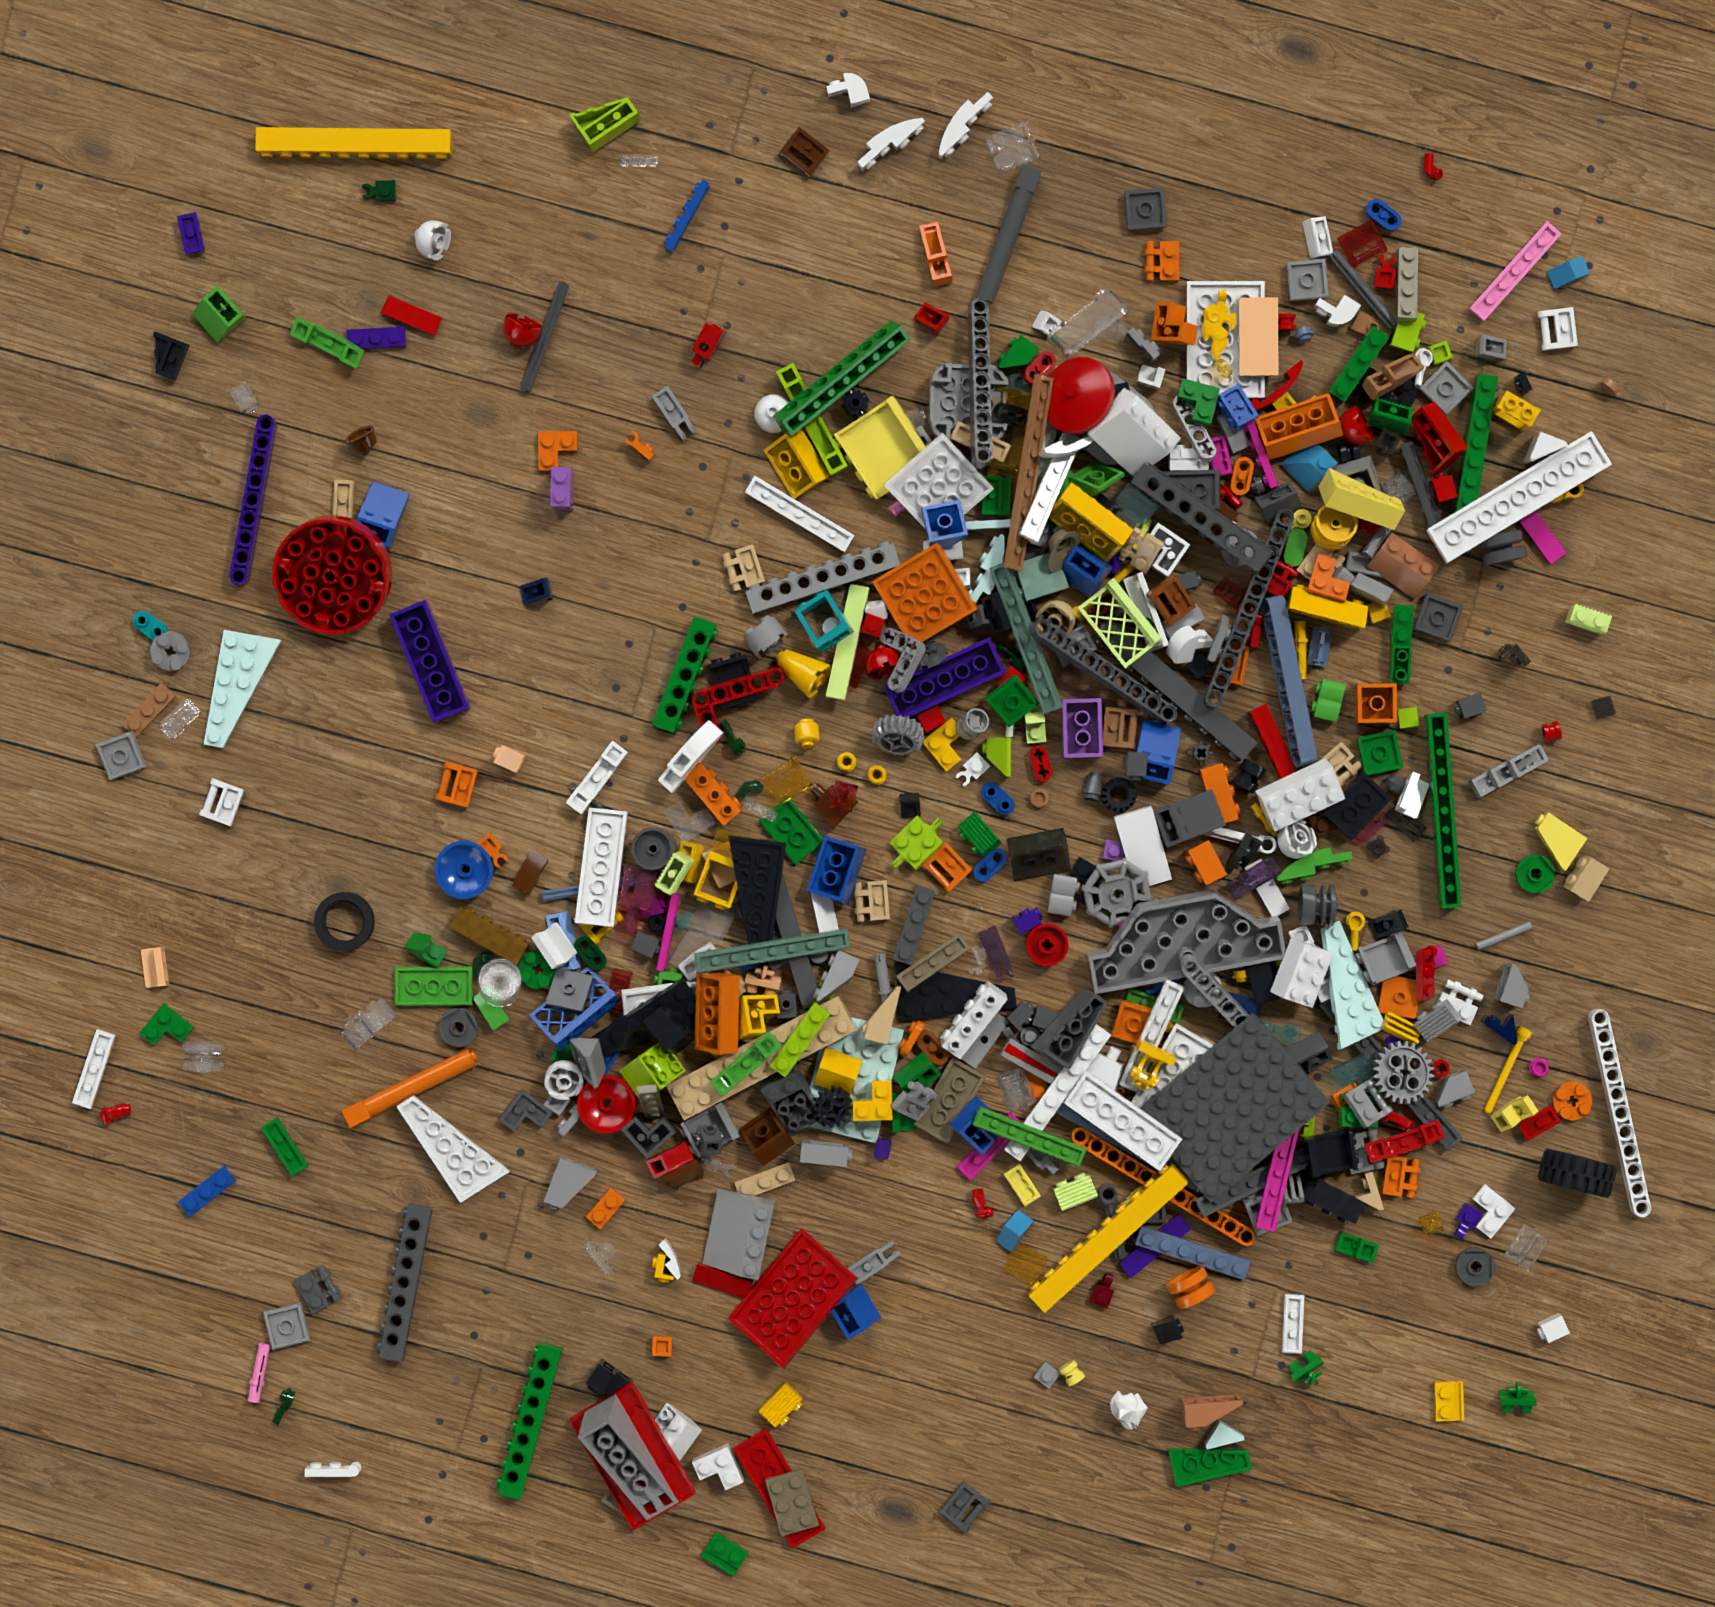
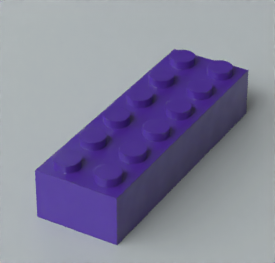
[389,600,472,723]
[883,637,1006,717]

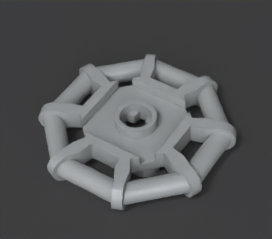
[1081,858,1153,928]

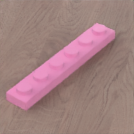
[1469,221,1562,321]

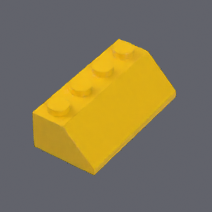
[1048,482,1133,562]
[1286,584,1368,630]

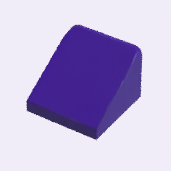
[874,1137,892,1159]

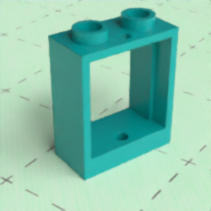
[794,590,854,653]

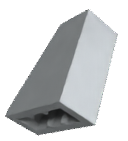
[544,1157,598,1210]

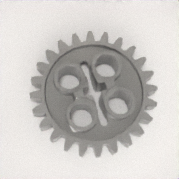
[1371,1041,1434,1104]

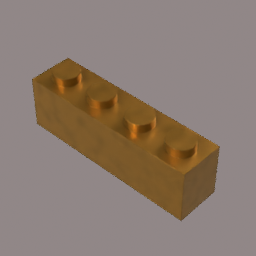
[449,905,530,965]

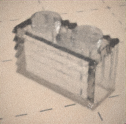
[996,1067,1036,1112]

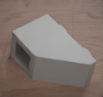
[1435,1069,1475,1108]

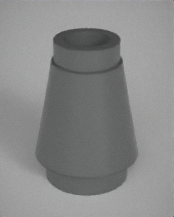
[1083,772,1102,801]

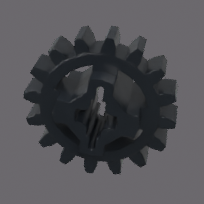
[811,1085,853,1128]

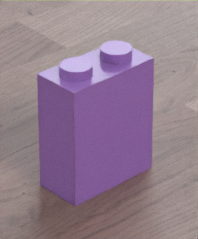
[550,467,574,510]

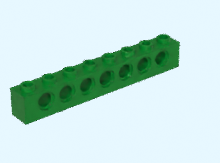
[772,320,910,436]
[496,1341,563,1500]

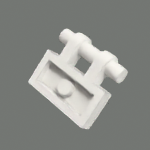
[1438,980,1484,1025]

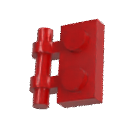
[1248,555,1299,597]

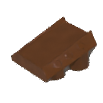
[661,1157,704,1191]

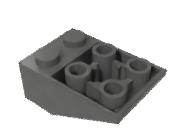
[1153,789,1226,847]
[760,1064,817,1136]

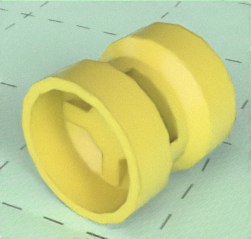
[1059,1359,1085,1387]

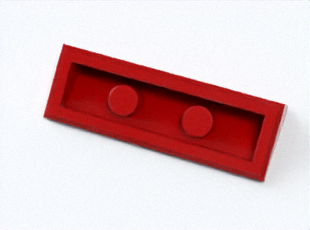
[692,1262,753,1298]

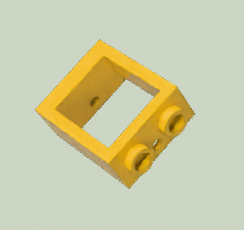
[1492,391,1541,432]
[694,851,738,910]

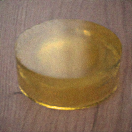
[1214,359,1232,378]

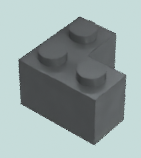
[621,1115,677,1158]

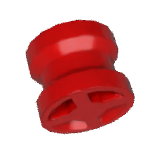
[1278,313,1296,331]
[1359,519,1380,534]
[1541,721,1562,743]

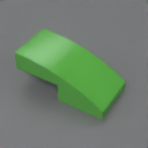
[473,987,510,1030]

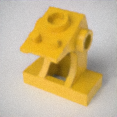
[1129,1039,1176,1091]

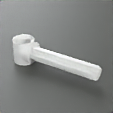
[1202,827,1276,854]

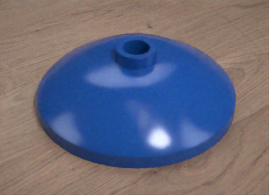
[435,841,493,899]

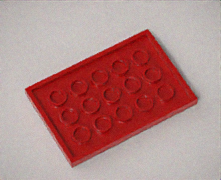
[728,1228,858,1369]

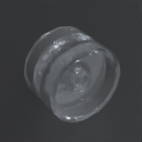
[479,959,521,1007]
[181,1041,226,1073]

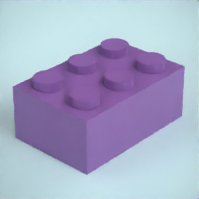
[1061,698,1103,758]

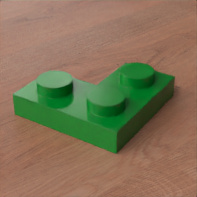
[1177,378,1220,426]
[139,1003,195,1046]

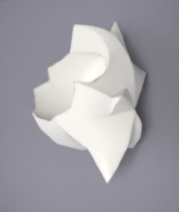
[1110,1390,1148,1430]

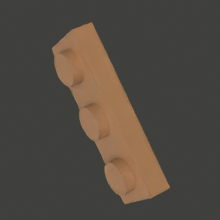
[121,682,176,738]

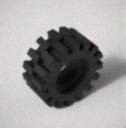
[1101,777,1137,812]

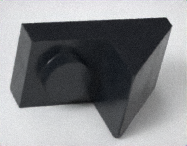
[1368,909,1409,939]

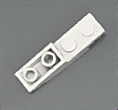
[938,92,993,159]
[857,118,925,171]
[658,720,724,793]

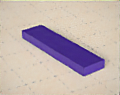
[1119,1213,1191,1278]

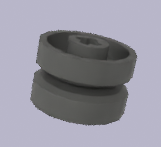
[1480,530,1527,566]
[631,827,678,870]

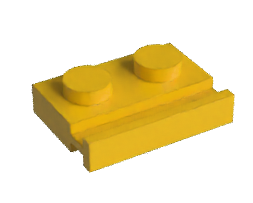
[1434,1381,1464,1422]

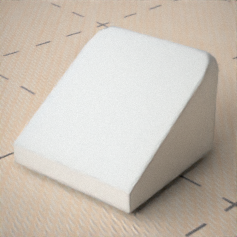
[1032,310,1062,338]
[864,599,889,619]

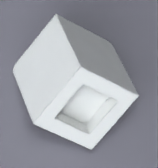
[1136,365,1166,390]

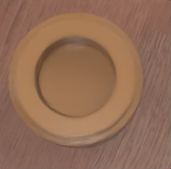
[1600,378,1619,396]
[1029,788,1049,808]

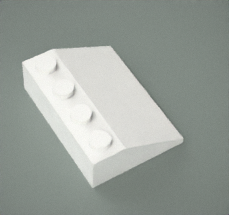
[1088,388,1181,478]

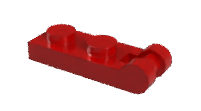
[1416,945,1437,1002]

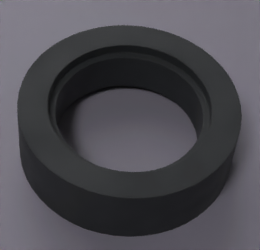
[314,892,375,951]

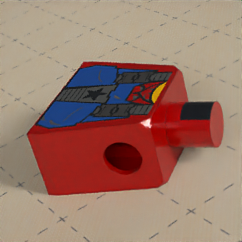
[691,322,727,367]

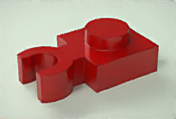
[1374,254,1396,290]
[1246,614,1262,648]

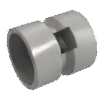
[956,708,989,740]

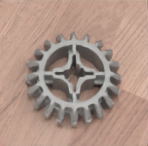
[871,714,924,756]

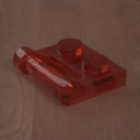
[1337,219,1388,269]

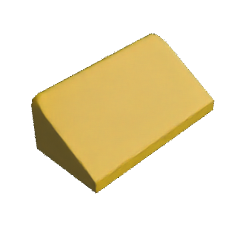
[679,841,704,884]

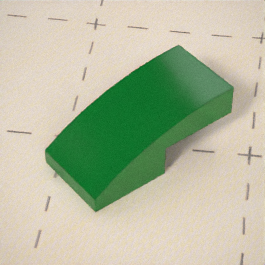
[1333,1231,1379,1263]

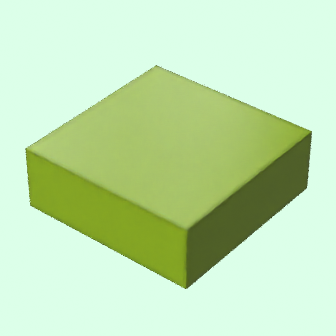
[1427,340,1453,366]
[1397,707,1419,729]

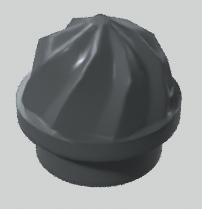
[1386,774,1406,794]

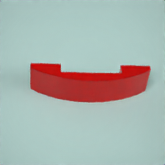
[1250,360,1303,411]
[1364,1120,1445,1163]

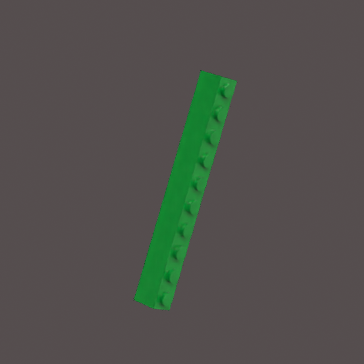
[1424,713,1462,909]

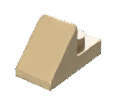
[1354,1170,1384,1211]

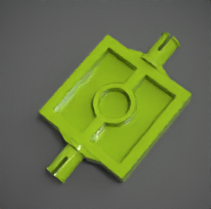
[889,816,944,870]

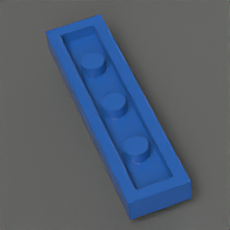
[664,180,710,254]

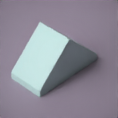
[1204,1419,1244,1449]

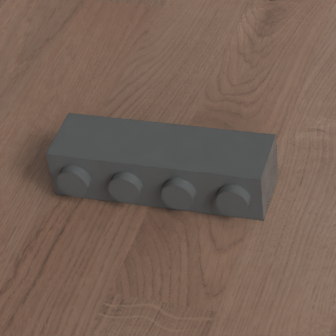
[893,885,935,965]

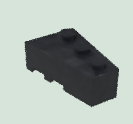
[1295,1171,1366,1224]

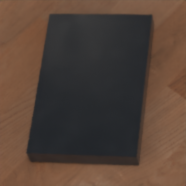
[1323,772,1392,841]

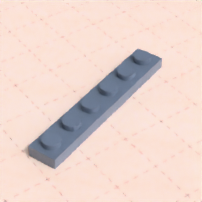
[1134,1225,1251,1280]

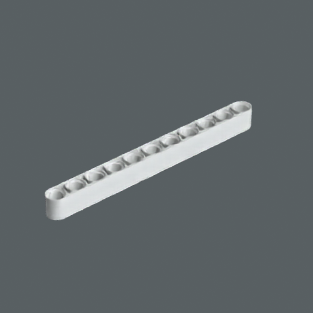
[1588,1009,1651,1217]

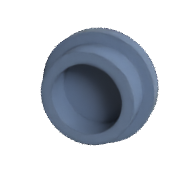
[1295,326,1314,343]

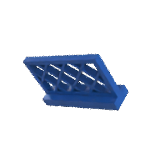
[529,966,620,1051]

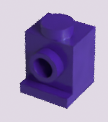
[1011,907,1042,934]

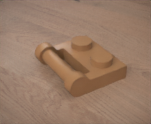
[1102,707,1140,749]

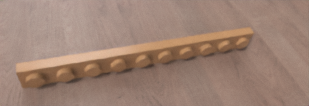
[1004,374,1053,571]

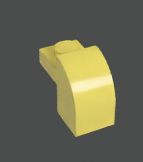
[1490,1095,1538,1132]

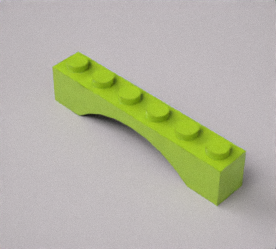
[776,363,848,477]

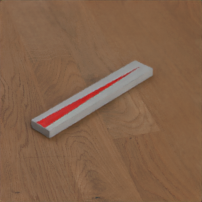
[1000,1037,1080,1094]

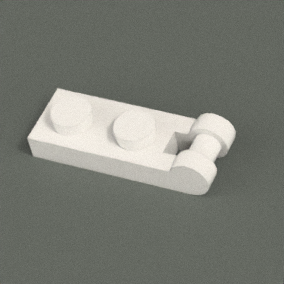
[305,1462,362,1477]

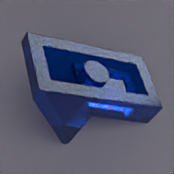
[1481,1014,1517,1045]

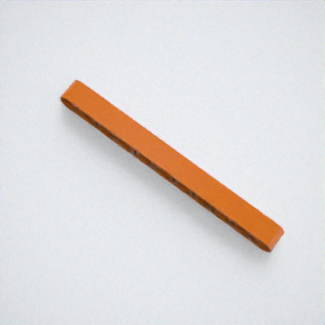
[1071,1126,1256,1246]

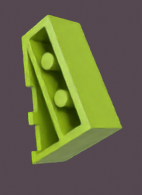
[569,97,641,152]

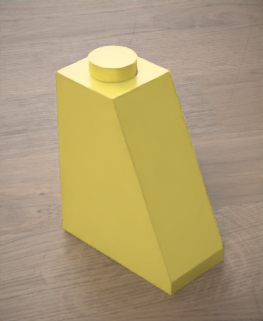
[1534,812,1588,871]

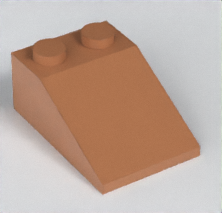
[1181,1394,1243,1431]

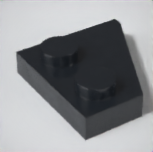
[153,331,190,381]

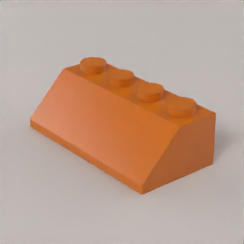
[1256,393,1343,460]
[695,972,740,1055]

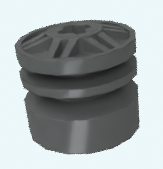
[1298,885,1338,926]

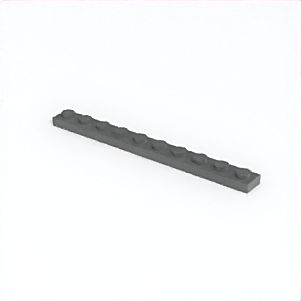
[1319,999,1463,1151]

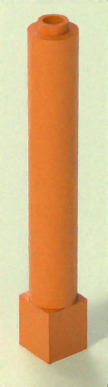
[342,1048,478,1128]

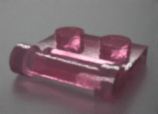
[617,866,658,910]

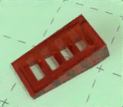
[1213,576,1253,613]
[609,968,633,1012]

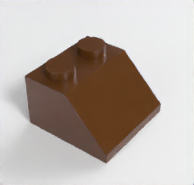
[739,1107,795,1166]

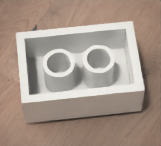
[1270,937,1334,1008]

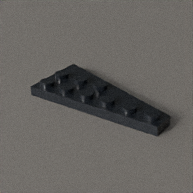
[728,835,786,944]
[894,963,1017,1021]
[590,977,696,1056]

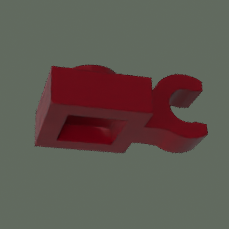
[1089,1272,1114,1309]

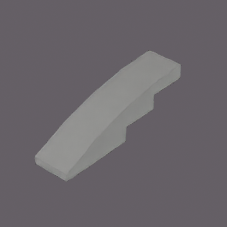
[1469,744,1549,798]

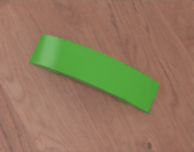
[289,317,365,369]
[710,1031,781,1097]

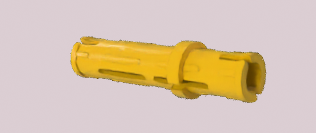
[1294,621,1308,679]

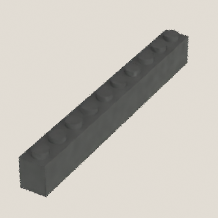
[1093,620,1257,761]

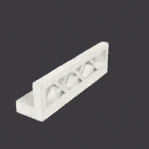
[1123,572,1169,652]

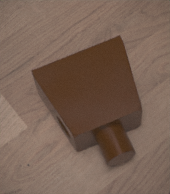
[811,783,858,829]

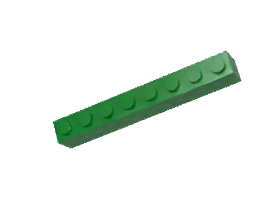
[1453,373,1498,513]

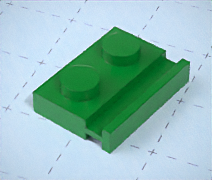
[981,476,1011,516]
[701,1531,749,1577]

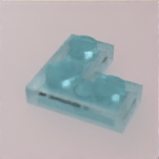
[1330,1053,1380,1092]

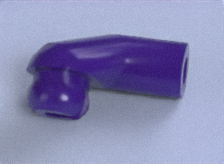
[1110,550,1122,575]

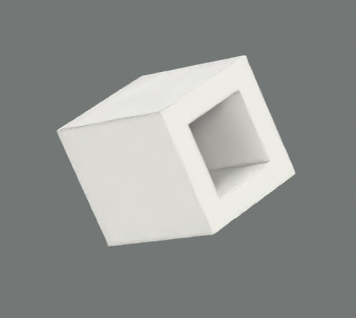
[1537,1313,1570,1343]

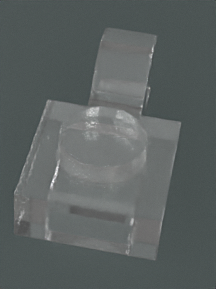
[701,1156,737,1178]

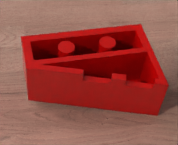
[1411,402,1468,475]

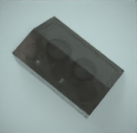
[1006,828,1071,881]

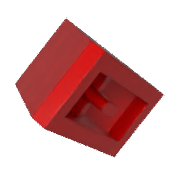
[914,302,950,335]

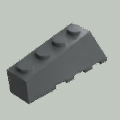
[1285,1031,1333,1073]

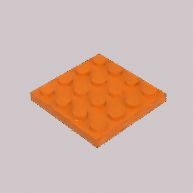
[872,543,978,648]

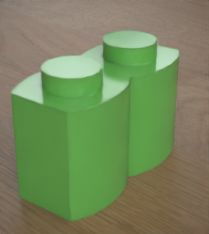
[1310,679,1346,723]

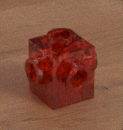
[827,780,858,812]

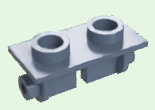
[1307,626,1332,667]

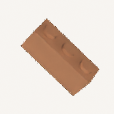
[1366,532,1440,599]

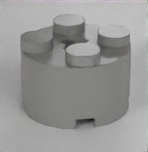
[744,615,789,659]

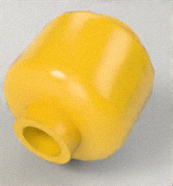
[794,719,820,749]

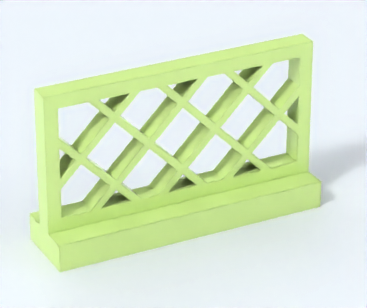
[1078,578,1163,669]

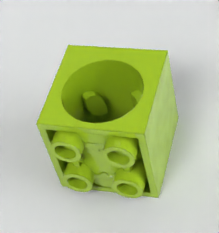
[619,1042,686,1097]

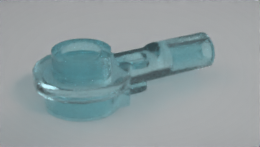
[1263,1021,1300,1043]

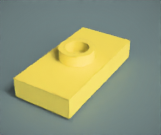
[1004,1163,1041,1206]

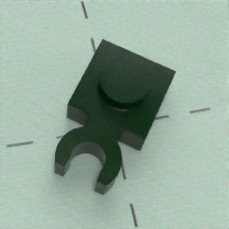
[362,180,397,201]

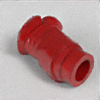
[100,1102,131,1125]
[971,1188,994,1219]

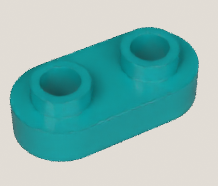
[133,611,169,640]

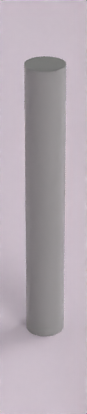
[1476,921,1533,950]

